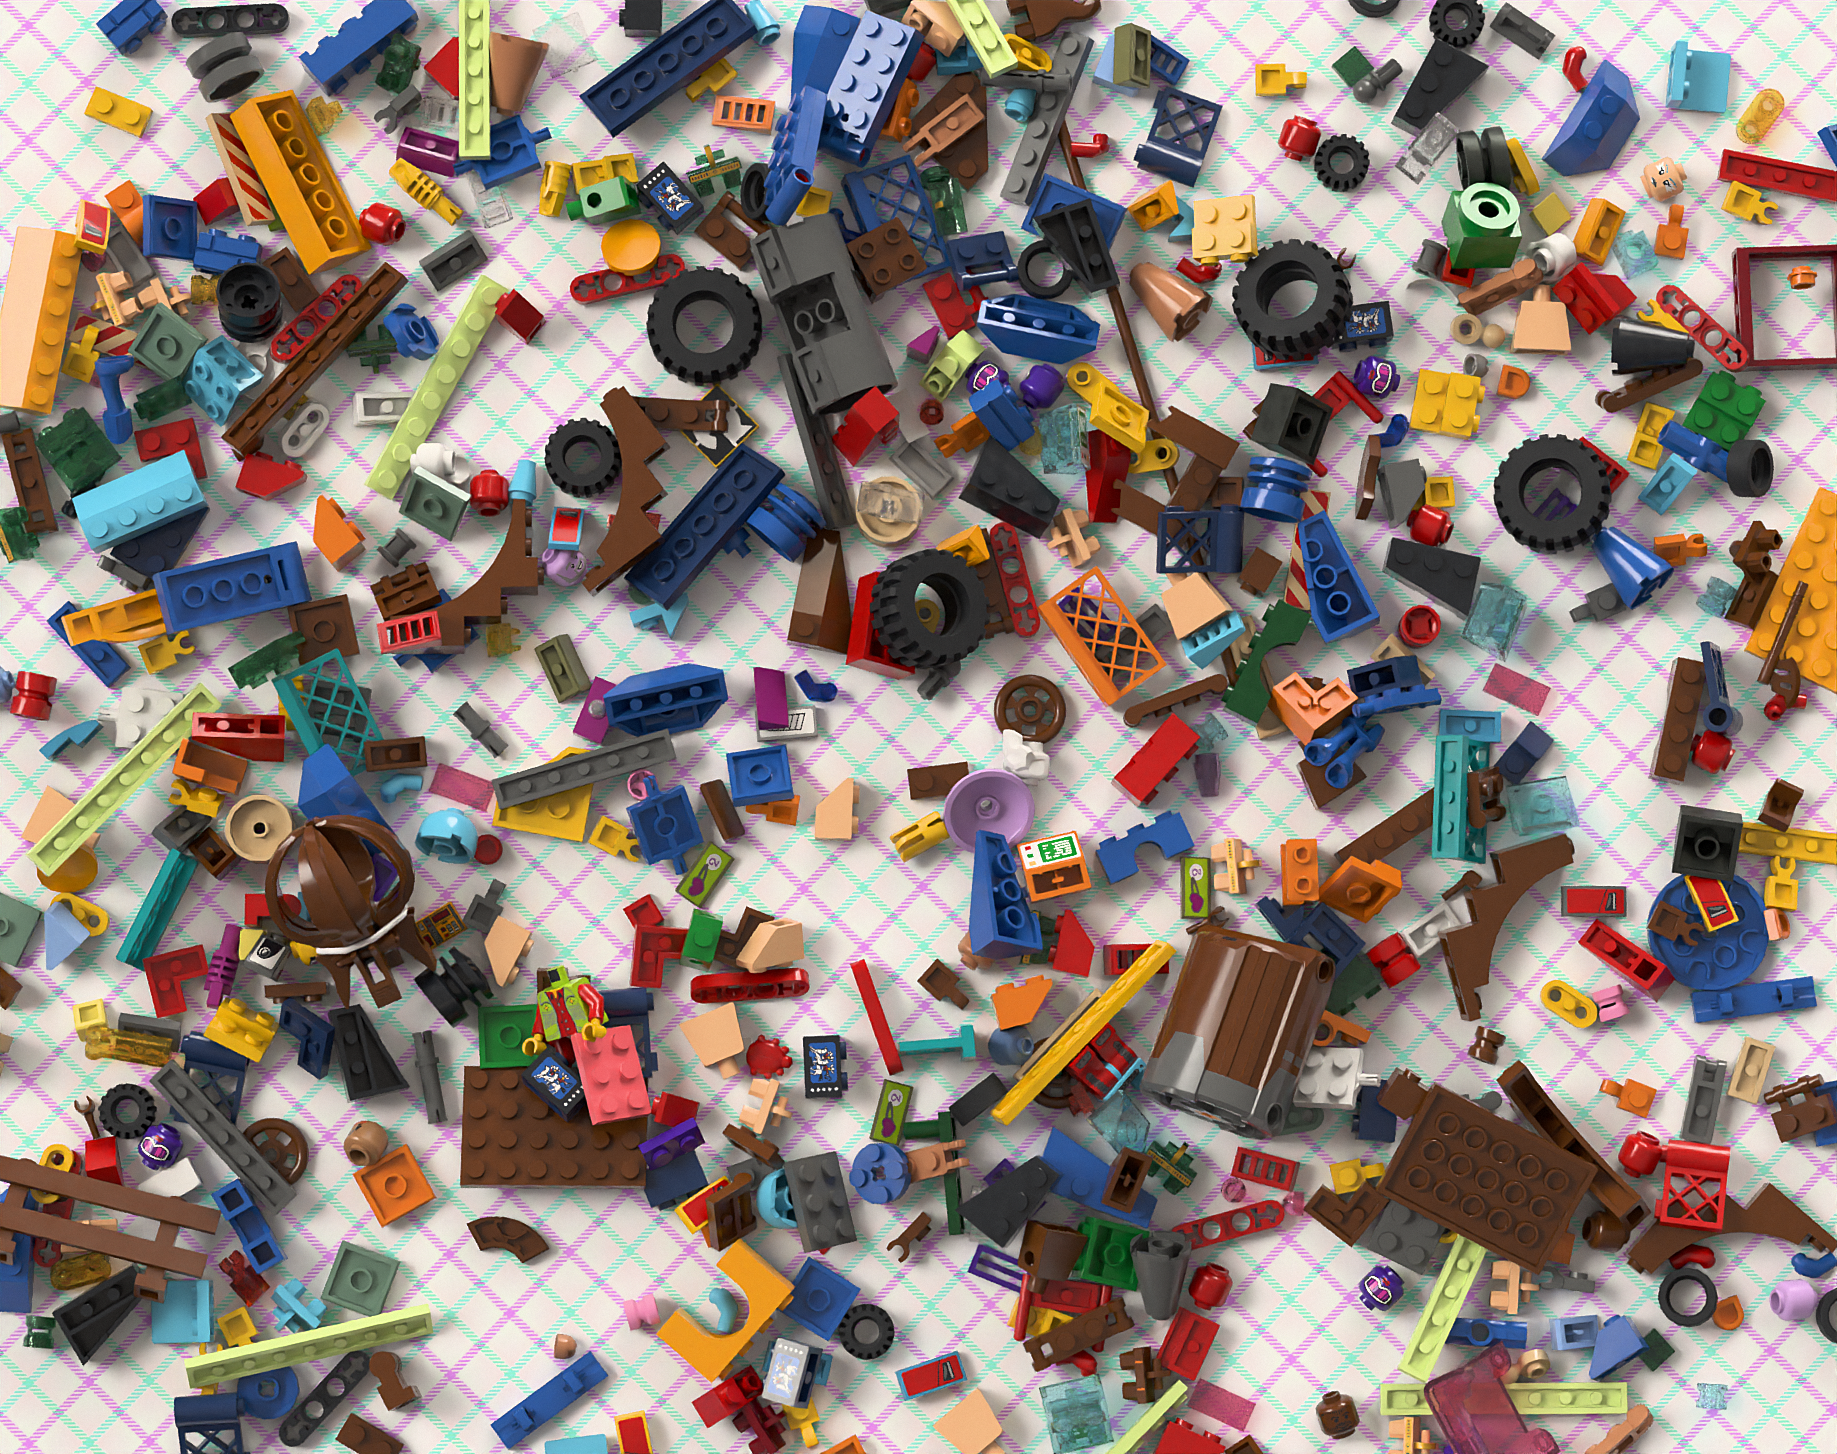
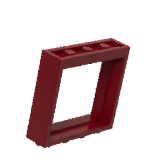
[1732,244,1837,372]

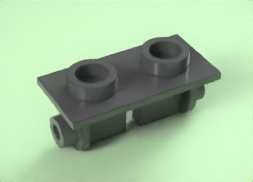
[1489,2,1556,60]

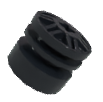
[216,262,283,343]
[413,946,494,1028]

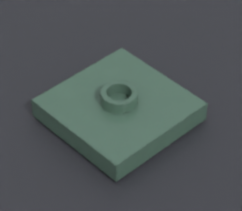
[128,302,208,388]
[399,466,471,542]
[0,893,43,967]
[320,1240,401,1317]

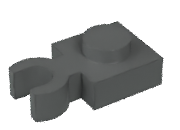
[97,555,151,592]

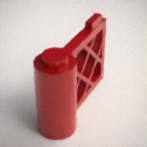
[1654,1139,1731,1233]

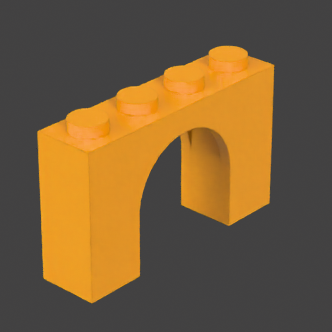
[656,1238,796,1383]

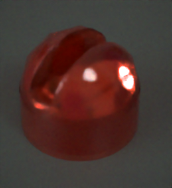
[919,399,944,425]

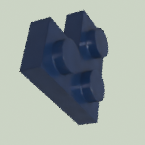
[278,997,335,1080]

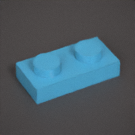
[1439,709,1501,743]

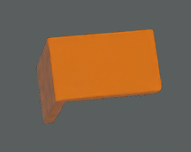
[1268,672,1358,746]
[172,738,248,796]

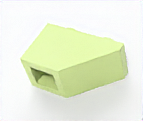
[919,330,986,403]

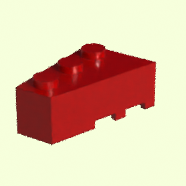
[831,386,900,467]
[845,571,916,680]
[1111,713,1200,807]

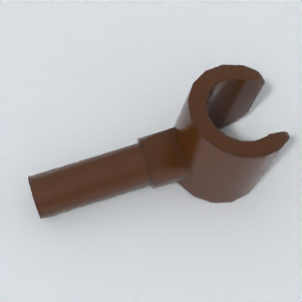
[1337,247,1356,271]
[1441,870,1482,901]
[1186,906,1230,935]
[74,1096,101,1140]

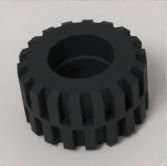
[544,418,622,498]

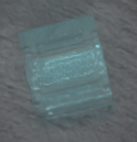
[1612,230,1659,280]

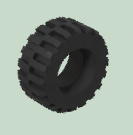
[1232,239,1353,361]
[646,266,763,386]
[1493,434,1612,554]
[870,548,990,670]

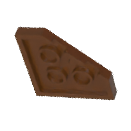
[907,71,988,193]

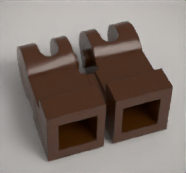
[369,1351,422,1411]

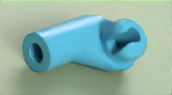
[379,773,423,803]
[709,1288,738,1333]

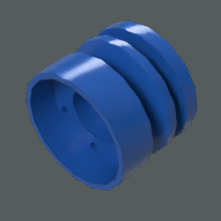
[1239,457,1313,524]
[745,483,827,563]

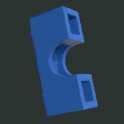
[1095,811,1195,886]
[211,1179,288,1275]

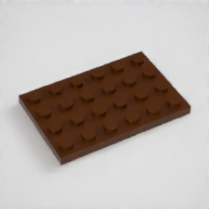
[460,1066,649,1189]
[1375,1082,1598,1276]

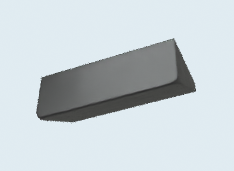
[419,230,488,292]

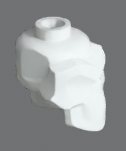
[1519,233,1577,285]
[410,443,470,485]
[1002,729,1050,787]

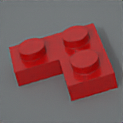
[134,417,208,480]
[629,924,688,988]
[142,944,209,1018]

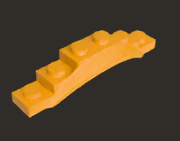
[61,589,167,646]

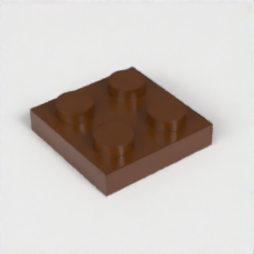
[287,594,360,666]

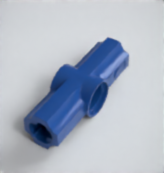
[1657,419,1729,483]
[1445,1318,1527,1349]

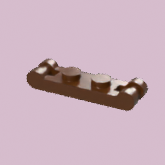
[1595,358,1703,413]
[632,396,730,434]
[2,427,59,539]
[973,528,1015,640]
[1123,674,1228,728]
[1023,1297,1135,1372]

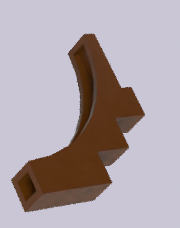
[390,499,544,654]
[1496,1060,1652,1233]

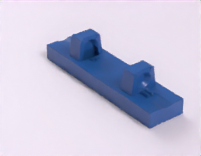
[1690,976,1817,1023]
[490,1351,609,1450]

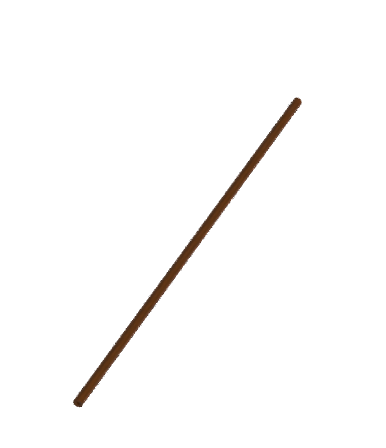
[1058,118,1242,722]

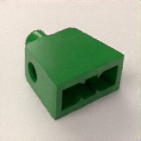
[566,175,642,225]
[678,908,723,972]

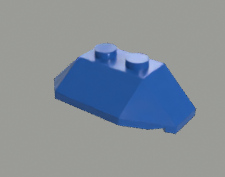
[1541,60,1640,176]
[977,294,1101,365]
[603,663,729,737]
[297,743,400,857]
[0,1188,39,1313]

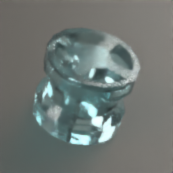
[1191,713,1228,751]
[1696,1382,1728,1410]

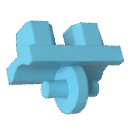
[271,1278,328,1333]

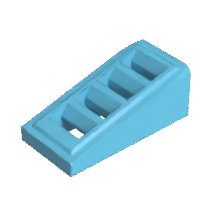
[1181,610,1246,670]

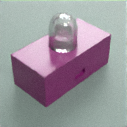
[572,676,616,746]

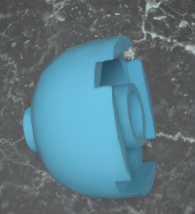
[415,808,478,864]
[756,1168,798,1229]

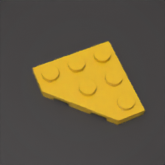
[492,747,594,843]

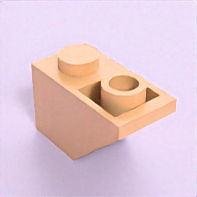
[901,0,966,57]
[815,778,860,841]
[484,915,534,988]
[736,918,804,973]

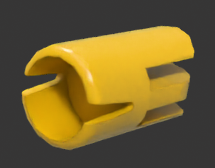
[889,811,950,863]

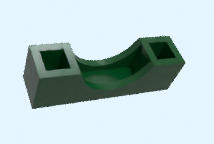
[1221,599,1312,727]

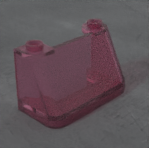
[1424,1341,1561,1454]

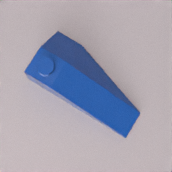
[969,830,1043,960]

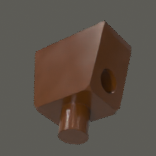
[1296,740,1367,810]
[1017,1219,1088,1295]

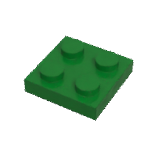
[477,1004,538,1069]

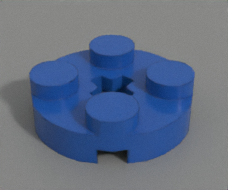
[383,303,439,361]
[849,1143,911,1204]
[237,1366,300,1420]

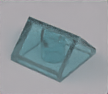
[1506,776,1580,836]
[1086,1090,1150,1156]

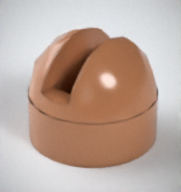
[554,1334,577,1359]

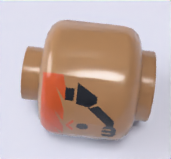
[343,1120,388,1166]

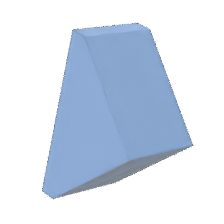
[1092,35,1139,97]
[44,902,91,970]
[1549,1315,1599,1350]

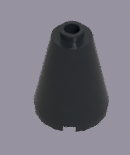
[1611,315,1695,376]

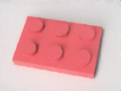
[570,1025,651,1125]

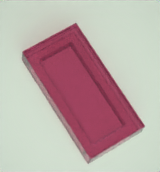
[1482,663,1551,716]
[429,763,494,813]
[1187,1378,1256,1432]

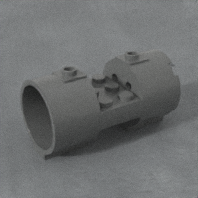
[749,213,898,417]

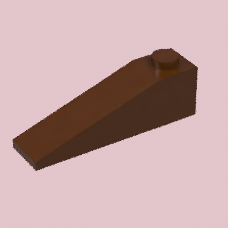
[787,526,852,655]

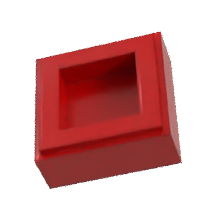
[623,894,665,929]

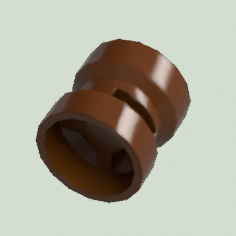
[1467,1026,1506,1066]

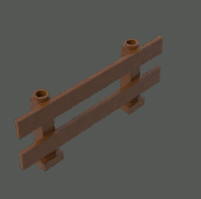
[0,1155,222,1304]

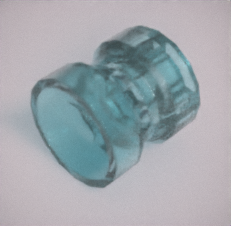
[1696,576,1737,618]

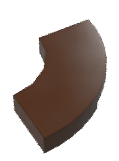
[1355,434,1381,521]
[467,1216,550,1264]

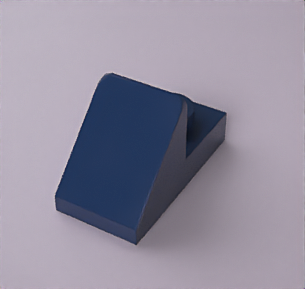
[1494,721,1554,787]
[1254,896,1304,942]

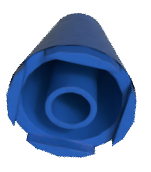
[1591,526,1674,610]

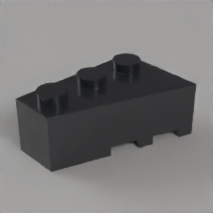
[1391,38,1489,137]
[1032,198,1120,300]
[959,435,1060,539]
[1382,537,1481,621]
[328,1004,410,1103]
[955,1155,1064,1248]
[52,1263,143,1366]

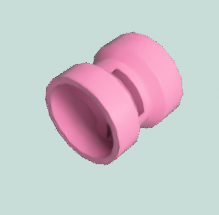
[627,769,659,802]
[1591,984,1630,1022]
[623,1293,661,1331]

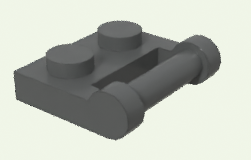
[308,679,372,743]

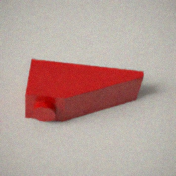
[1085,429,1131,524]
[192,712,285,762]
[1578,919,1675,1003]

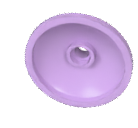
[943,769,1035,854]

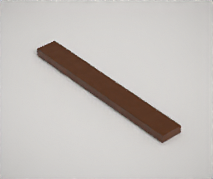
[221,262,409,457]

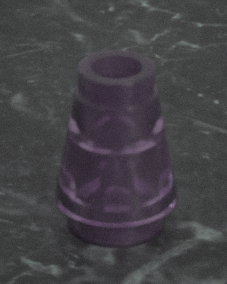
[1192,753,1222,797]

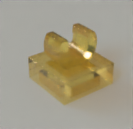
[305,96,343,137]
[486,623,521,658]

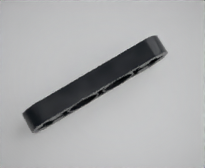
[171,3,290,38]
[279,1350,370,1447]

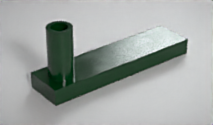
[904,1111,966,1236]

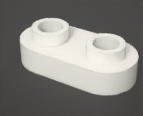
[278,401,330,457]

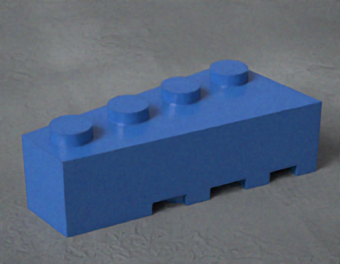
[299,0,419,97]
[1041,1127,1158,1229]

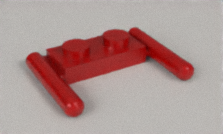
[1305,370,1384,478]
[1013,1273,1113,1353]

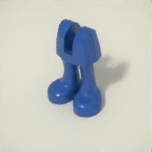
[95,355,134,444]
[1304,714,1385,788]

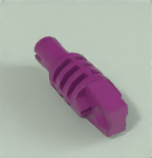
[204,924,243,1010]

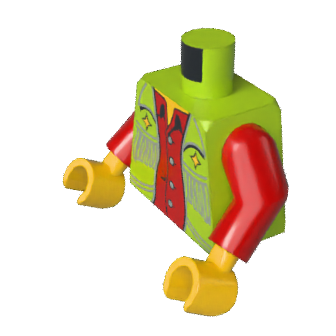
[522,965,609,1057]

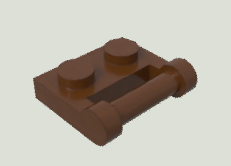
[694,191,775,271]
[1467,766,1506,828]
[706,1173,757,1252]

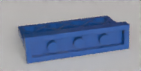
[840,155,951,292]

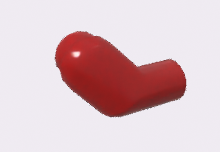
[1562,46,1589,93]
[1070,134,1110,158]
[1176,257,1222,284]
[1764,694,1807,721]
[542,1037,576,1067]
[1668,1244,1716,1270]
[1055,1350,1098,1378]

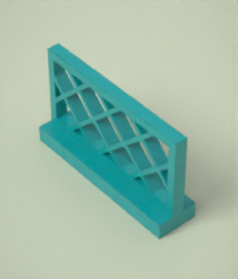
[271,648,384,777]
[1432,735,1490,864]
[116,848,200,972]
[899,1025,976,1062]

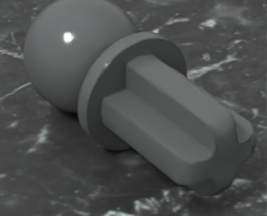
[1353,58,1403,103]
[917,660,961,700]

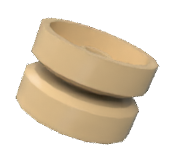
[856,476,922,548]
[225,795,297,864]

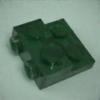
[34,407,122,495]
[228,630,306,690]
[1319,948,1384,1017]

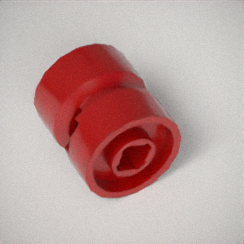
[1397,605,1441,649]
[10,671,57,721]
[1365,931,1422,989]

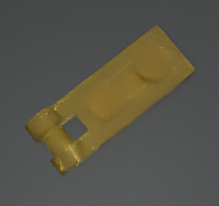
[85,1026,172,1068]

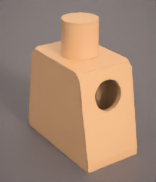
[1510,285,1571,356]
[1161,572,1234,640]
[21,785,101,850]
[679,1002,745,1080]
[933,1388,1006,1454]

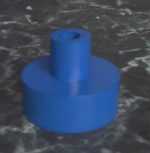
[722,527,752,558]

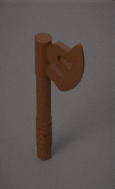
[1757,581,1808,709]

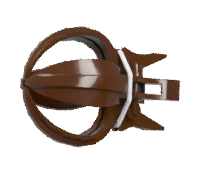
[265,815,437,1009]

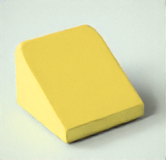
[1529,192,1571,237]
[239,929,267,961]
[72,998,110,1042]

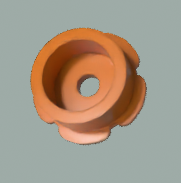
[1787,266,1817,290]

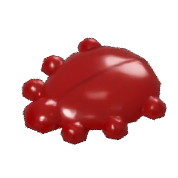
[746,1034,793,1079]

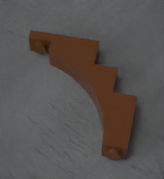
[582,386,671,597]
[1437,833,1575,1021]
[1624,1183,1837,1275]

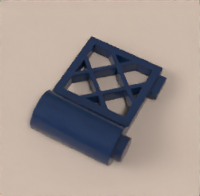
[1133,86,1223,188]
[1156,503,1245,574]
[1700,641,1743,736]
[598,987,658,1079]
[169,1030,250,1126]
[174,1392,251,1454]

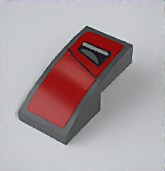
[1561,886,1627,917]

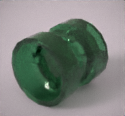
[23,1315,57,1349]

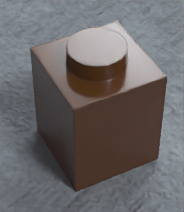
[1236,547,1283,597]

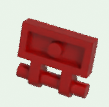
[922,269,990,340]

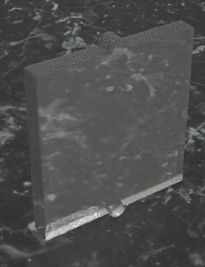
[532,11,598,79]

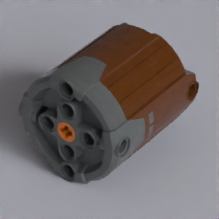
[1139,925,1336,1140]

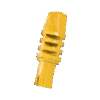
[389,158,464,226]

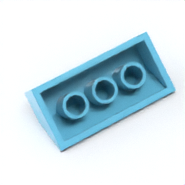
[72,450,209,554]

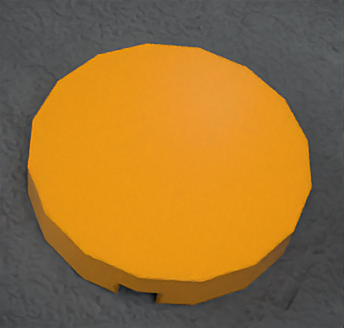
[601,219,662,276]
[36,843,98,893]

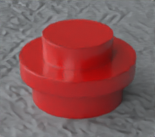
[474,834,503,865]

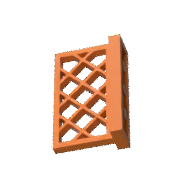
[1036,566,1167,708]

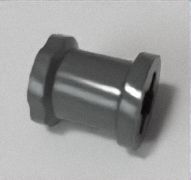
[1412,239,1448,278]
[377,528,417,568]

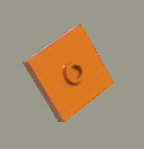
[353,1144,437,1228]

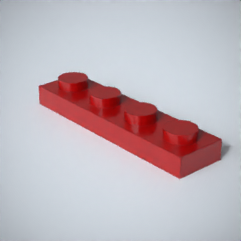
[1717,149,1837,204]

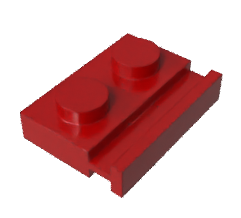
[1551,262,1620,335]
[1155,1306,1221,1381]

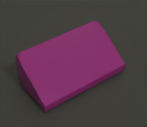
[396,127,460,177]
[906,325,940,365]
[753,667,789,730]

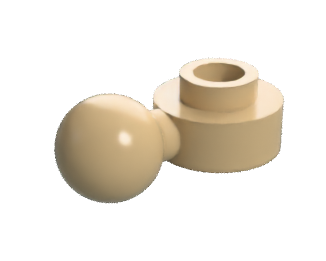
[1450,314,1505,348]
[1494,1349,1551,1384]

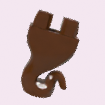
[1006,0,1102,44]

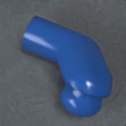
[1791,1253,1837,1279]

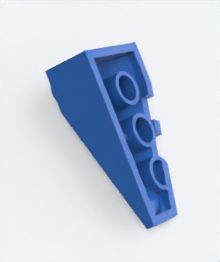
[791,5,861,99]
[1297,510,1380,644]

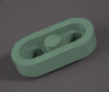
[1277,1102,1324,1136]

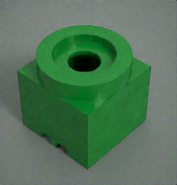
[1441,183,1522,269]

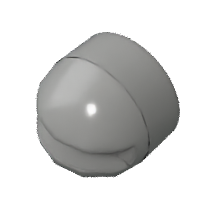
[1463,353,1489,378]

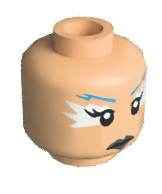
[1640,157,1687,202]

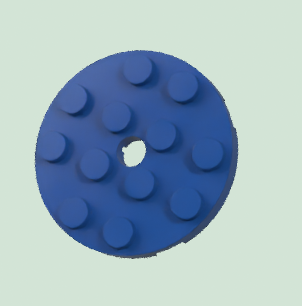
[1647,874,1769,991]

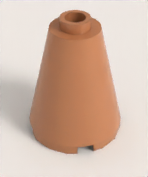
[489,32,549,117]
[1129,262,1213,342]

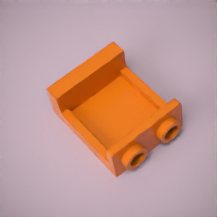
[1280,839,1319,906]

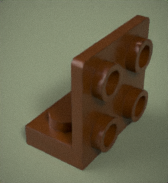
[846,217,927,304]

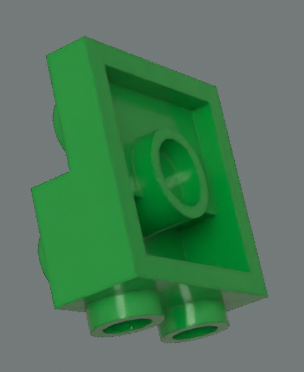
[1682,370,1766,453]
[1072,1216,1150,1292]

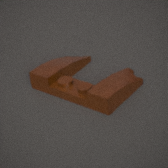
[1111,406,1240,548]

